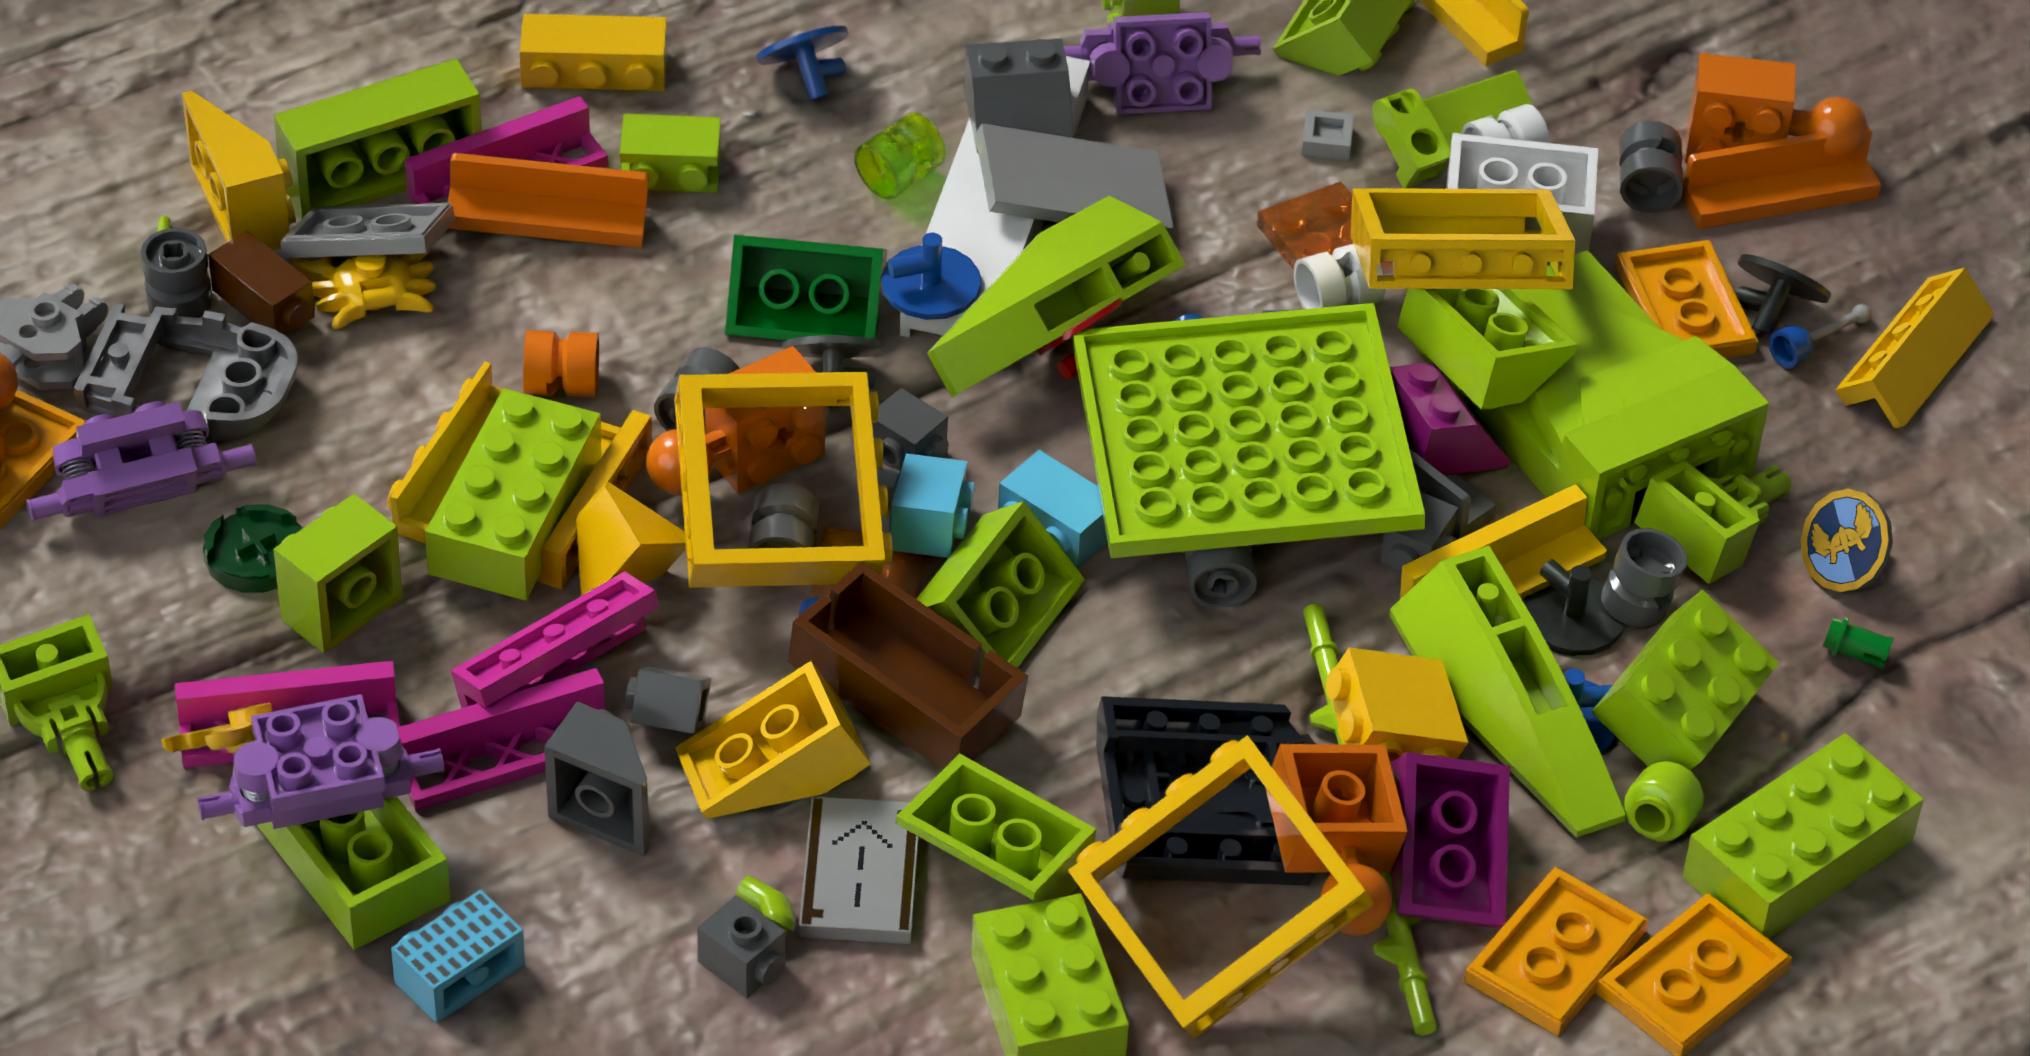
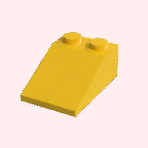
[182,90,296,250]
[675,661,871,819]

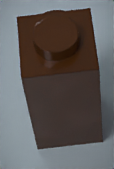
[208,231,315,336]

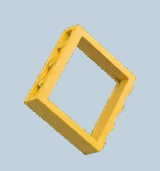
[1351,188,1575,289]
[674,372,893,588]
[1068,735,1375,1040]

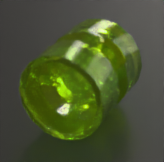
[854,112,946,200]

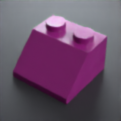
[1390,362,1510,475]

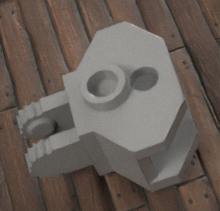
[0,283,109,390]

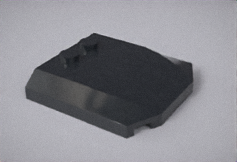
[1096,696,1316,886]

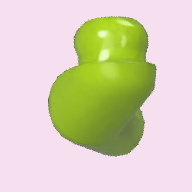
[736,875,796,939]

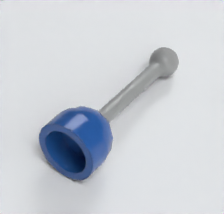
[1769,304,1872,369]

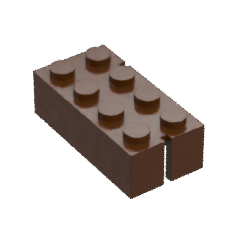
[788,562,1028,770]

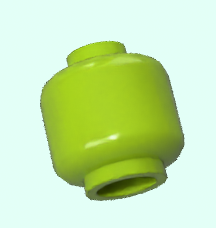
[1624,761,1704,842]

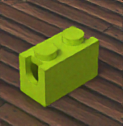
[619,114,721,193]

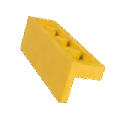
[1419,0,1529,67]
[1835,267,1994,428]
[1400,484,1606,599]

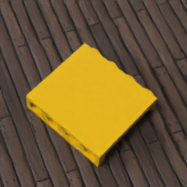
[387,361,652,590]

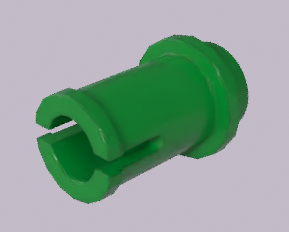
[1822,616,1894,669]

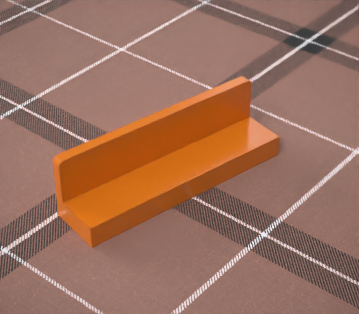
[1681,125,1881,229]
[448,153,649,248]

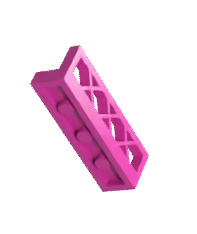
[405,96,608,204]
[451,572,659,708]
[175,661,400,768]
[397,668,607,811]

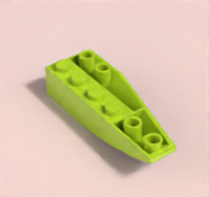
[927,195,1186,397]
[1389,545,1626,838]

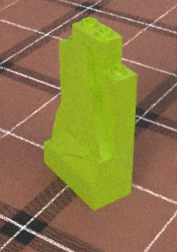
[1418,250,1769,540]

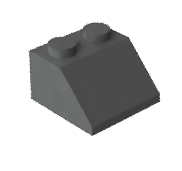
[964,38,1074,154]
[544,701,649,856]

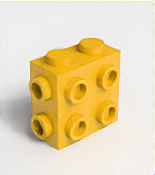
[1325,647,1468,763]

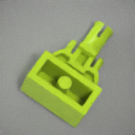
[1634,459,1791,584]
[0,614,114,791]

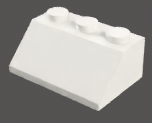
[1446,133,1598,254]

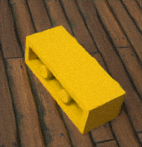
[519,14,667,91]

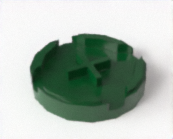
[203,504,304,593]

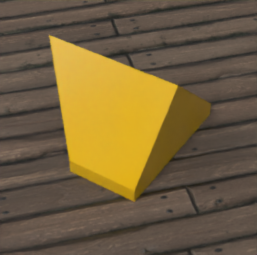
[576,481,686,596]

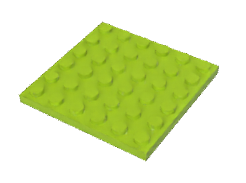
[1073,303,1425,558]

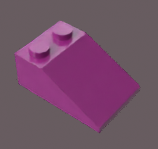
[1390,752,1510,929]

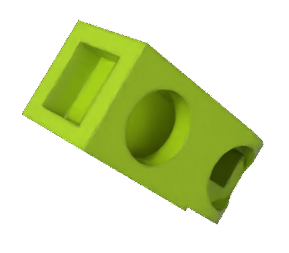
[1372,88,1451,189]

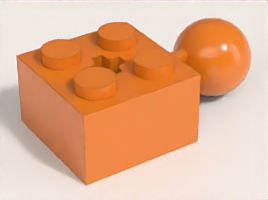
[1685,53,1867,162]
[646,346,826,495]
[1265,744,1408,936]

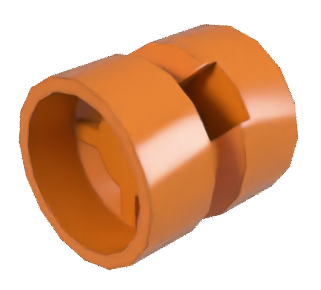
[523,330,600,398]

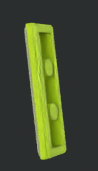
[1423,70,1533,148]

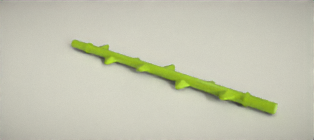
[1303,604,1437,1036]

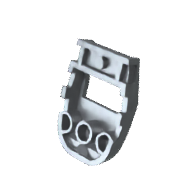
[74,304,298,441]

